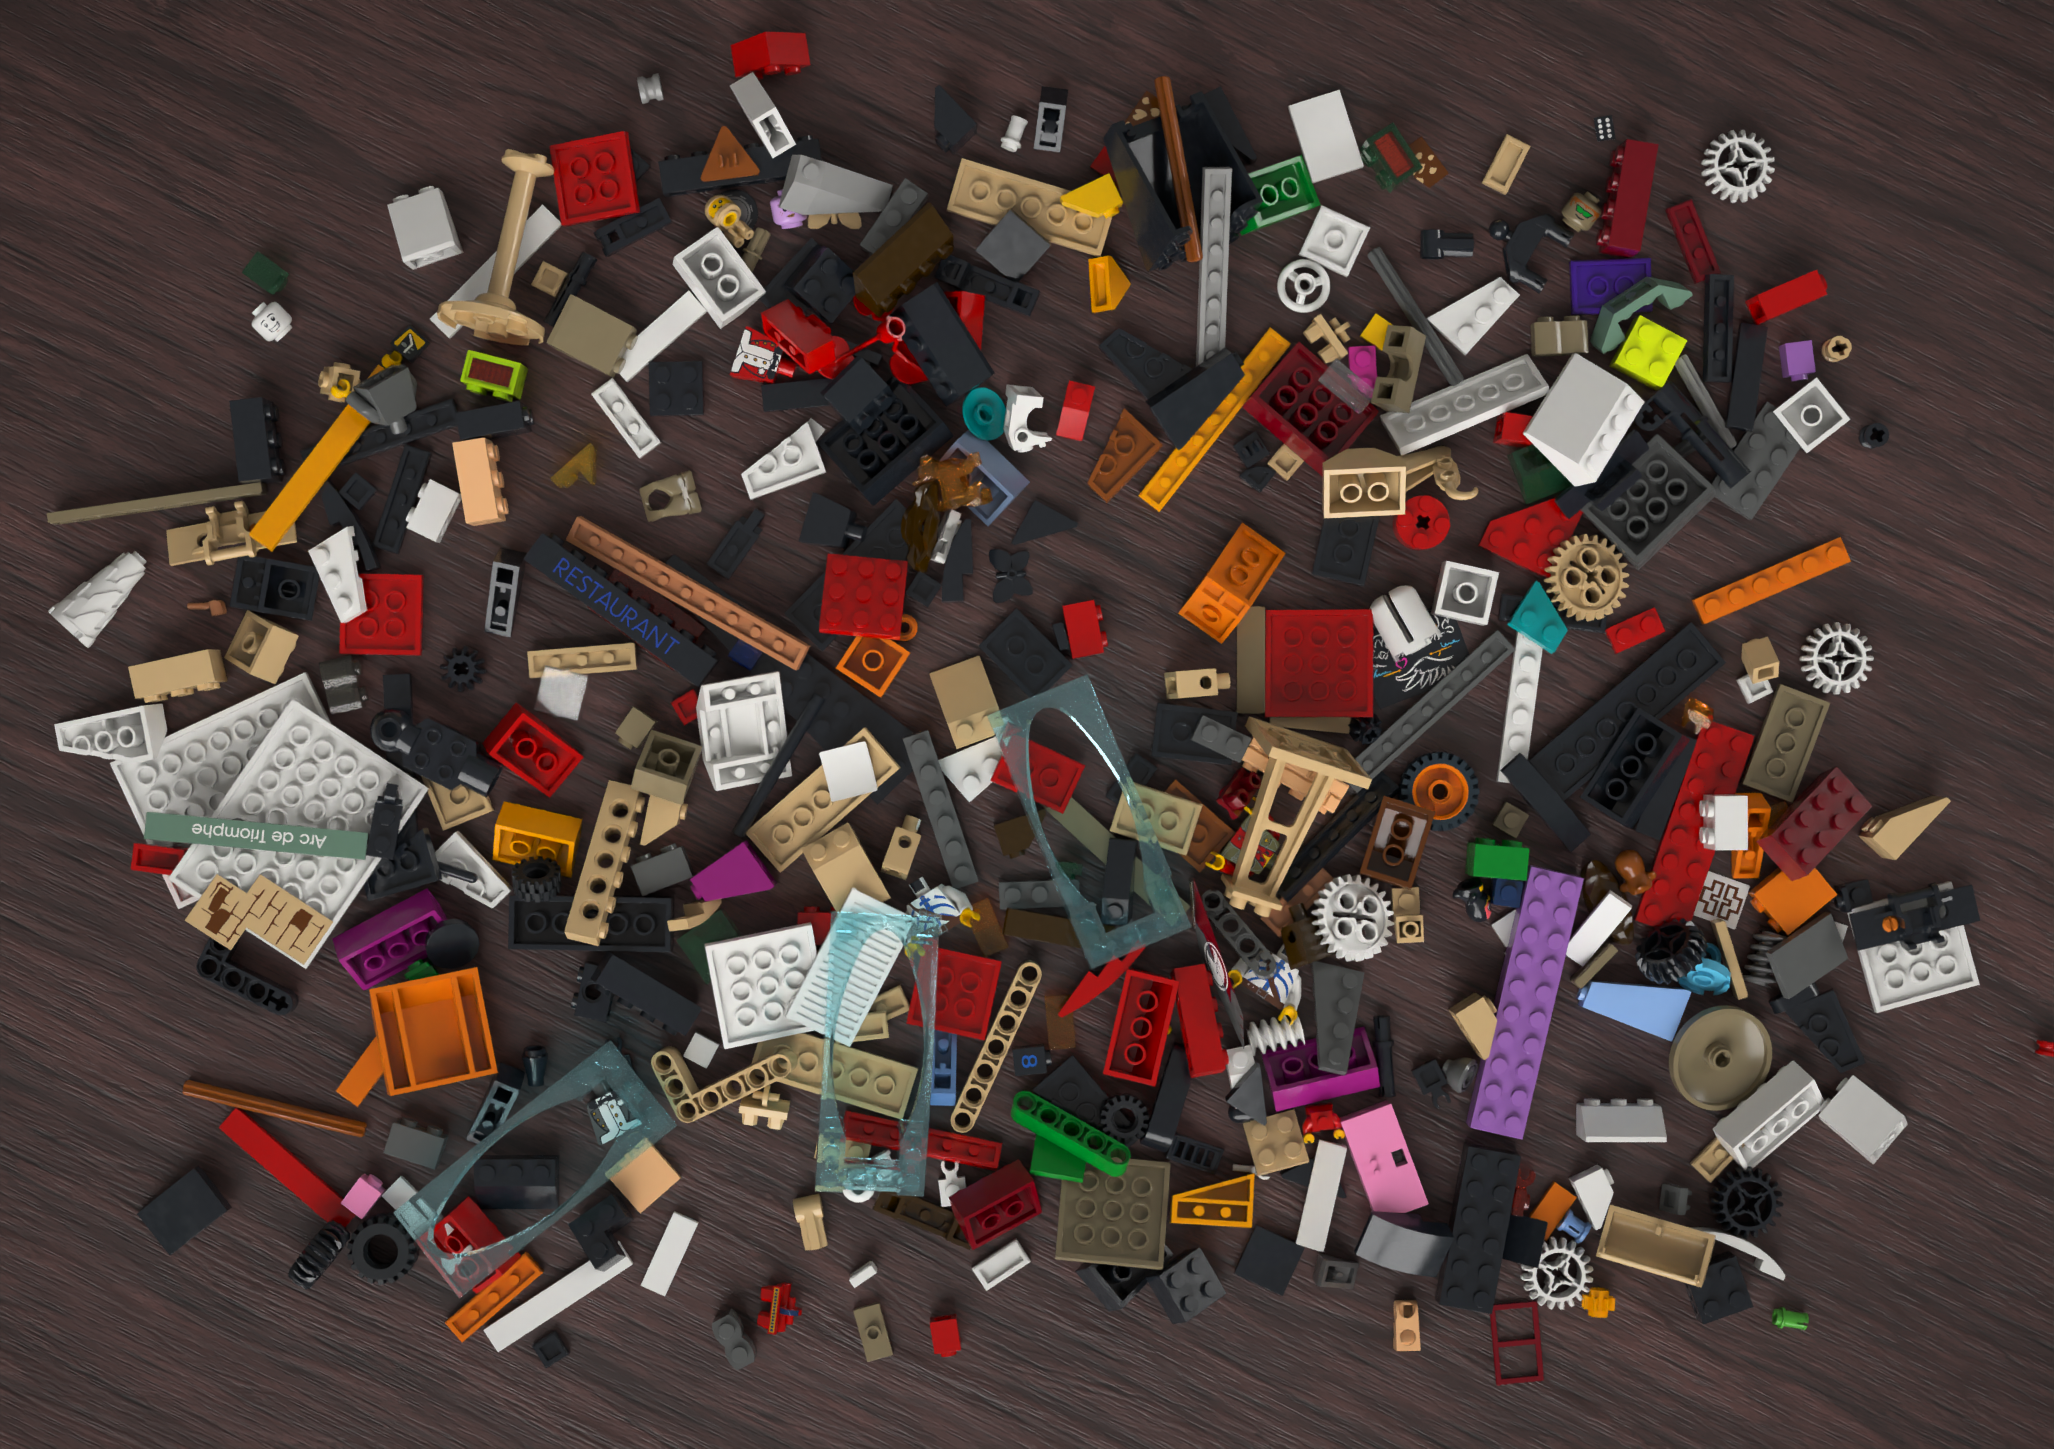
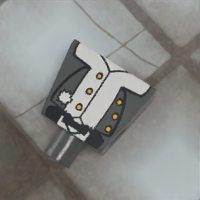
[586,1077,648,1146]

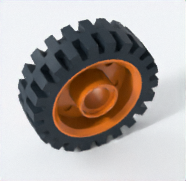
[1398,752,1479,831]

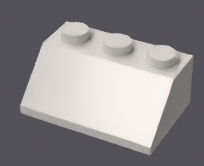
[672,227,766,329]
[1576,1098,1667,1142]

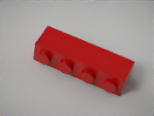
[1170,964,1229,1078]

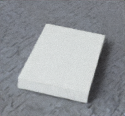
[1288,90,1364,183]

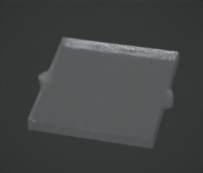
[534,665,589,720]

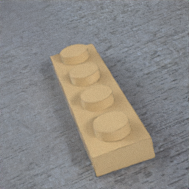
[527,643,638,678]

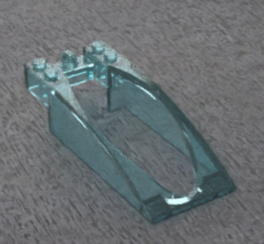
[987,674,1191,970]
[815,911,939,1196]
[393,1040,677,1299]

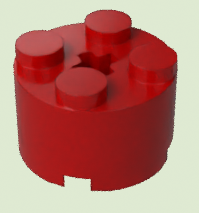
[1393,495,1450,550]

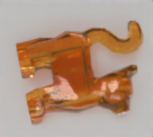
[912,452,993,512]

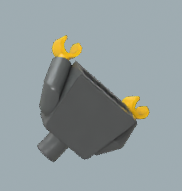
[331,351,418,434]

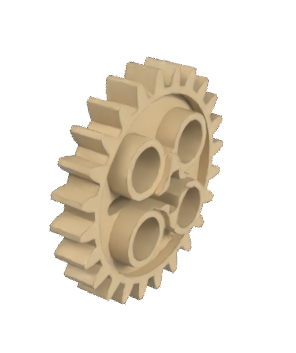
[1544,534,1629,621]

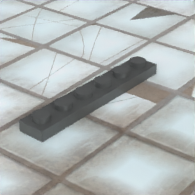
[902,729,978,889]

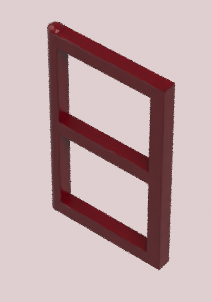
[1490,1300,1544,1386]

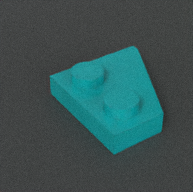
[1507,581,1568,654]

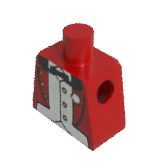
[730,326,797,384]

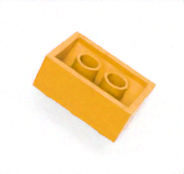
[493,801,582,878]

